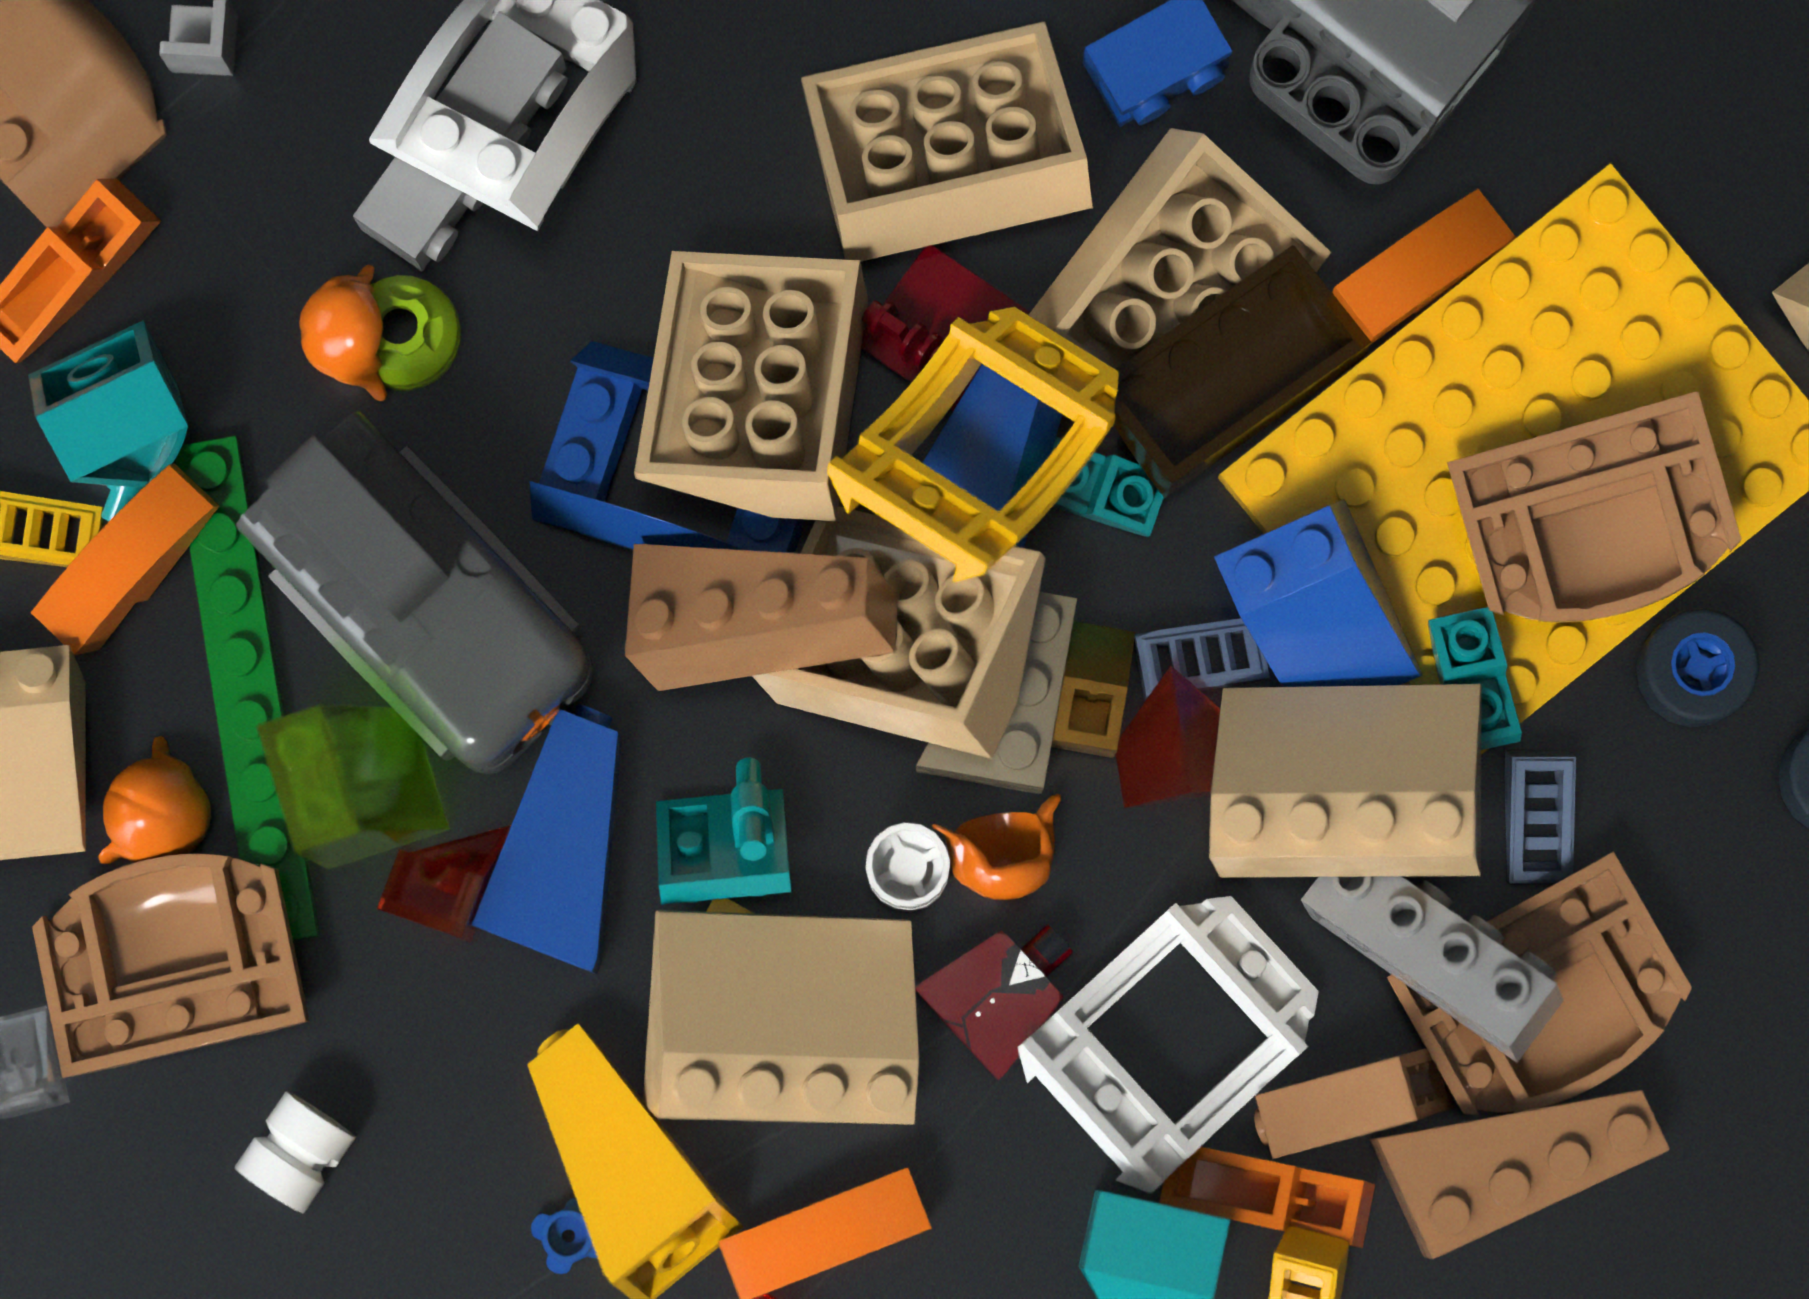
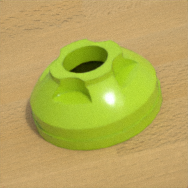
[371,275,461,391]

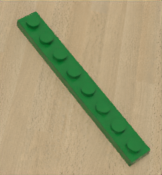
[175,436,320,941]

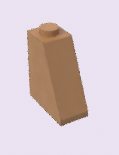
[1254,1048,1455,1159]

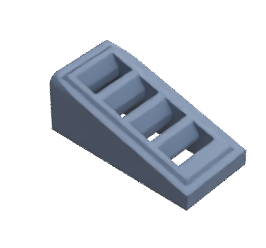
[1134,618,1270,701]
[1504,749,1576,884]

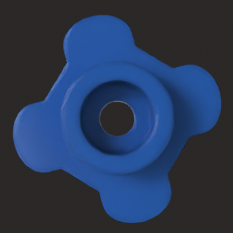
[531,1198,598,1274]

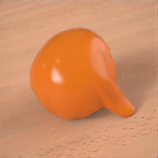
[299,265,387,402]
[98,736,211,864]
[931,794,1061,900]

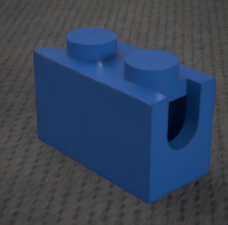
[1083,0,1233,127]

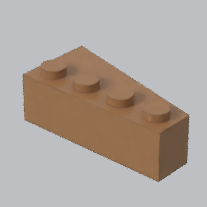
[625,544,898,691]
[1369,1090,1670,1259]

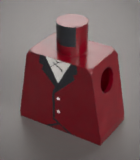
[915,924,1073,1080]

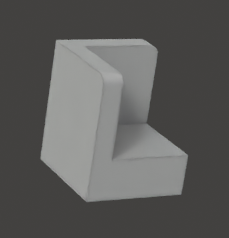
[159,0,238,76]

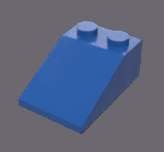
[1214,499,1423,687]

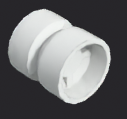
[866,823,950,912]
[235,1091,356,1213]

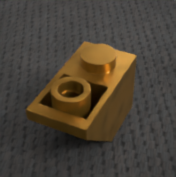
[1051,621,1135,758]

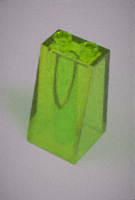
[257,705,450,869]

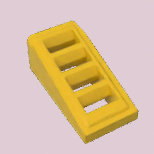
[0,491,104,567]
[1269,1226,1349,1299]

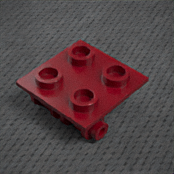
[861,245,1030,412]

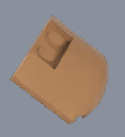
[0,0,167,228]
[1447,391,1741,623]
[1387,852,1692,1115]
[32,854,309,1078]

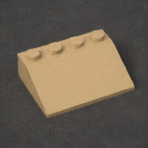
[801,22,1093,262]
[1029,128,1331,369]
[634,251,868,521]
[752,507,1045,759]
[0,645,86,860]
[1210,684,1482,877]
[643,910,919,1124]

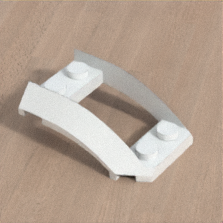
[369,0,636,231]
[1018,896,1319,1194]

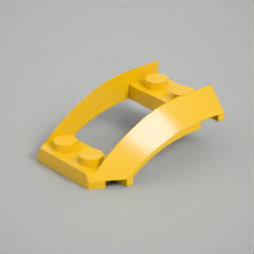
[827,307,1119,582]

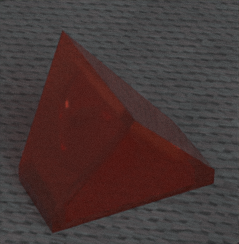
[1115,666,1221,809]
[377,825,511,943]

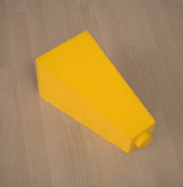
[527,1024,743,1299]

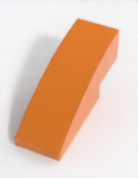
[0,178,161,363]
[1332,189,1517,345]
[31,464,219,655]
[1159,1147,1375,1248]
[718,1167,932,1299]

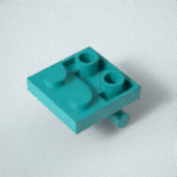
[656,757,791,905]

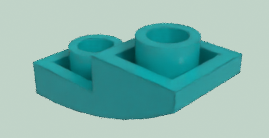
[1051,437,1164,537]
[1428,607,1522,750]

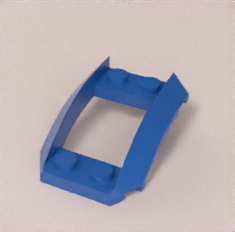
[529,341,805,553]

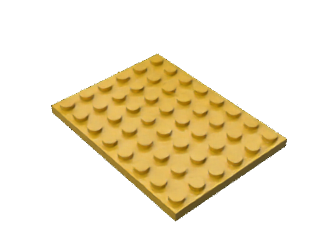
[1218,163,1809,755]

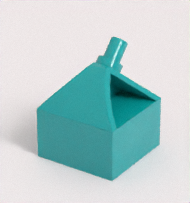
[28,320,188,522]
[1079,1190,1230,1299]

